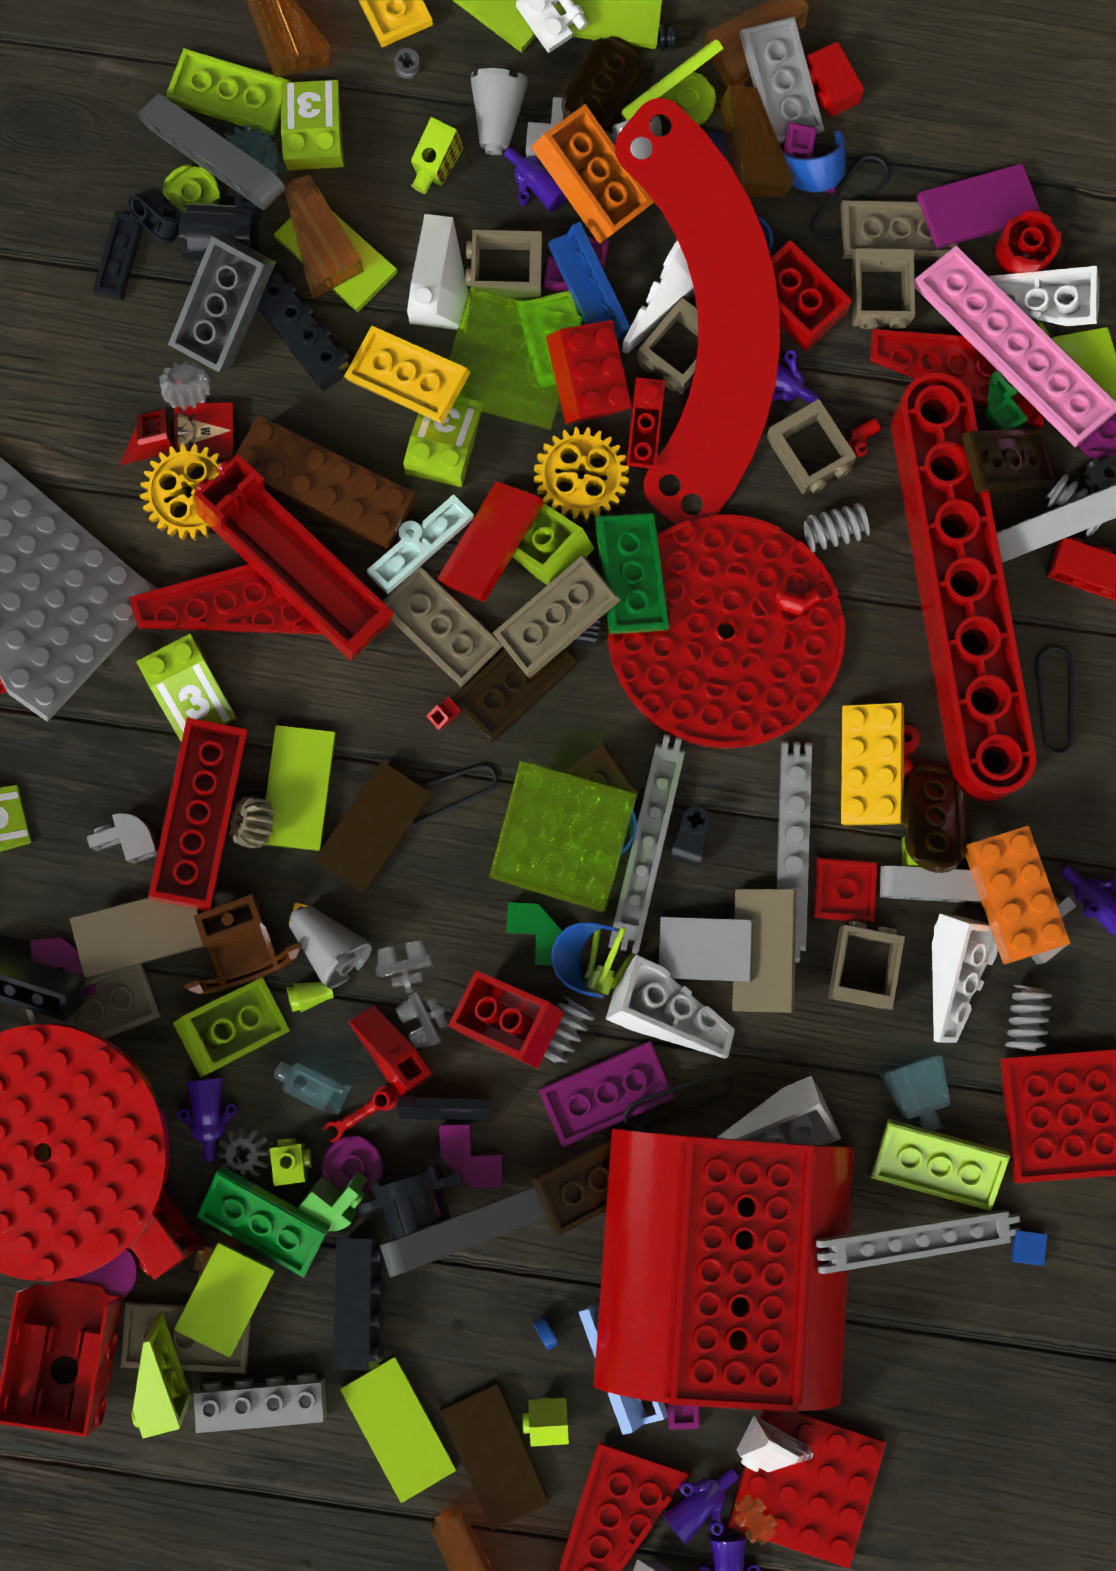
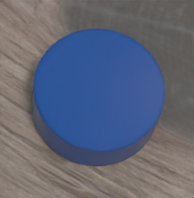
[533,1317,558,1351]

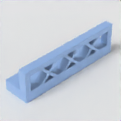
[579,1301,668,1435]

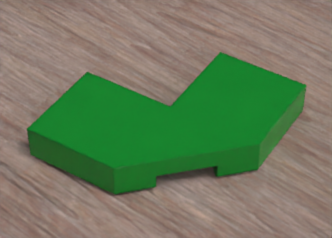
[985,370,1028,430]
[506,902,563,966]

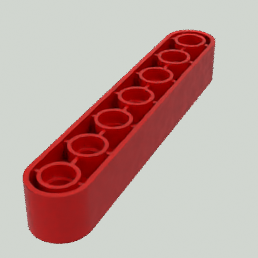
[891,372,1036,802]

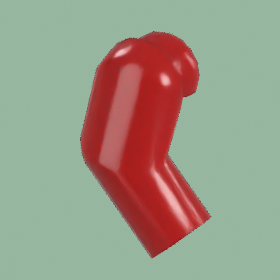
[848,418,881,457]
[775,589,821,615]

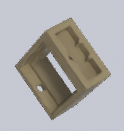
[466,230,542,298]
[851,248,915,330]
[637,298,698,395]
[766,399,857,495]
[828,921,905,1010]

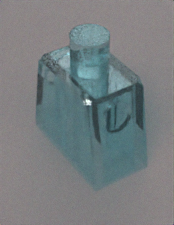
[880,1055,950,1131]
[274,1061,352,1114]

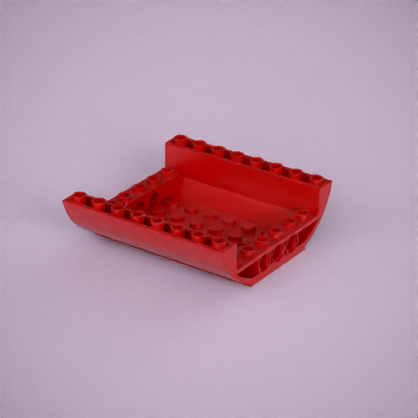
[593,1129,855,1412]

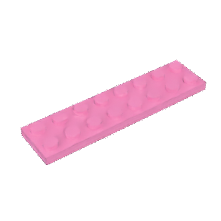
[914,246,1116,447]

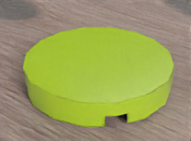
[659,72,716,126]
[162,165,221,217]

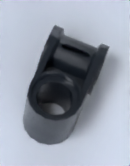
[128,187,181,244]
[670,806,710,867]

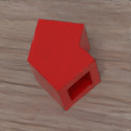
[426,696,462,730]

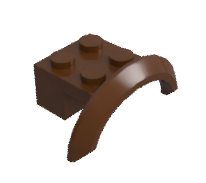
[184,894,302,994]

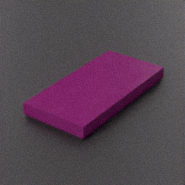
[917,164,1041,249]
[538,1041,675,1147]

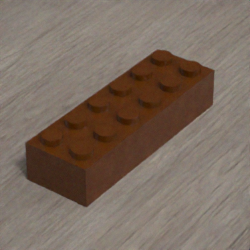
[235,415,417,552]

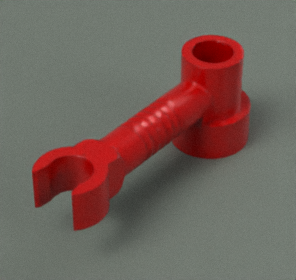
[323,1084,398,1142]

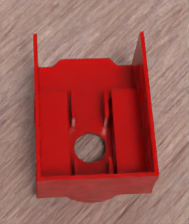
[0,1280,123,1437]

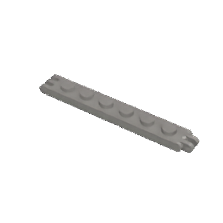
[608,734,685,955]
[776,741,812,963]
[816,1210,1021,1274]

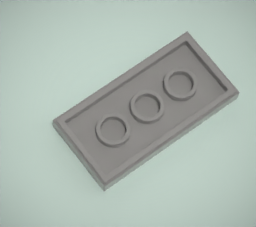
[739,16,825,147]

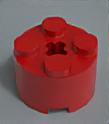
[995,210,1061,274]

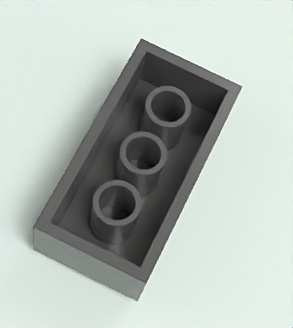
[168,234,276,373]

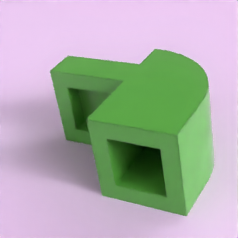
[298,1172,368,1231]

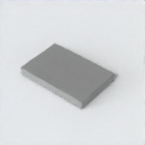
[659,917,753,982]

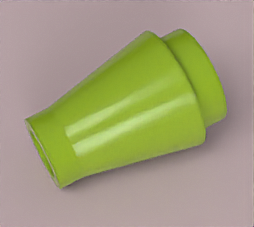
[287,982,334,1013]

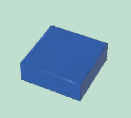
[1011,1230,1047,1266]

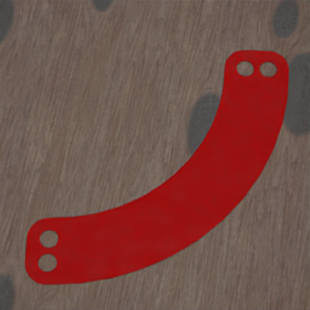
[615,98,780,525]

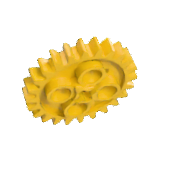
[534,427,629,523]
[140,443,221,541]

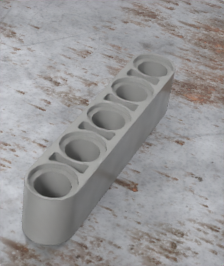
[996,484,1116,562]
[880,866,982,904]

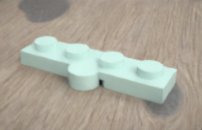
[367,494,474,594]

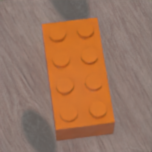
[531,104,654,244]
[965,826,1071,965]

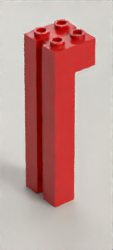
[194,454,394,661]

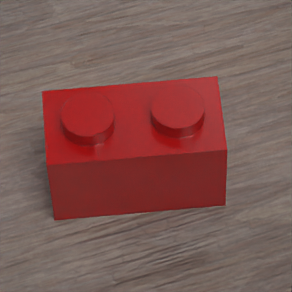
[806,41,864,117]

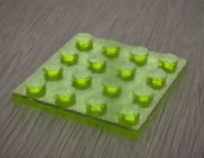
[449,287,583,430]
[489,761,637,912]

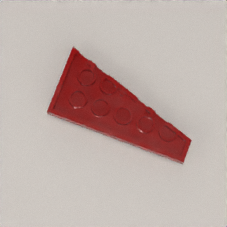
[870,329,1044,429]
[129,564,323,635]
[558,1441,689,1571]

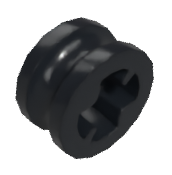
[659,24,675,51]

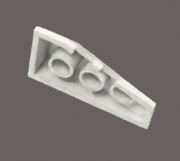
[407,214,470,331]
[622,240,695,354]
[988,266,1099,326]
[932,914,998,1043]
[606,955,735,1058]
[717,1076,841,1146]
[737,1415,814,1472]

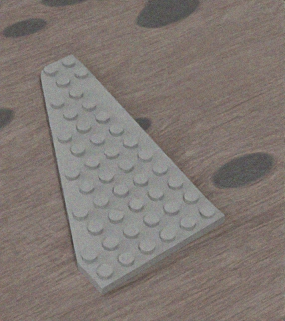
[0,457,158,722]

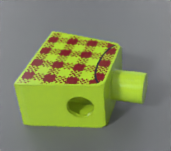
[411,117,463,194]

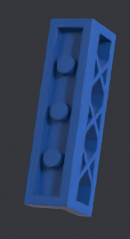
[547,222,631,341]

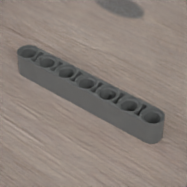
[137,93,285,210]
[380,1186,546,1277]

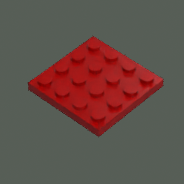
[1000,1049,1116,1184]
[727,1410,886,1569]

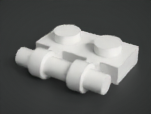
[516,0,588,53]

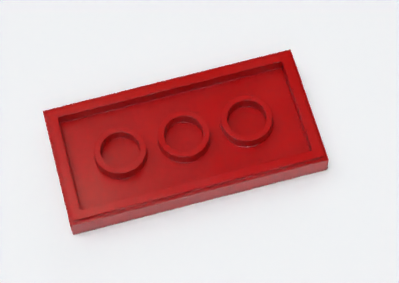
[437,481,544,602]

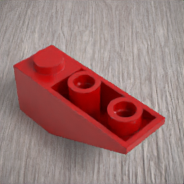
[626,378,665,469]
[348,1005,432,1097]

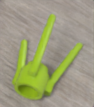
[584,926,637,995]

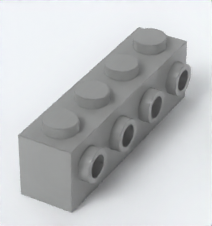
[194,1373,327,1433]

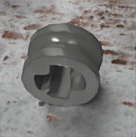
[394,48,420,79]

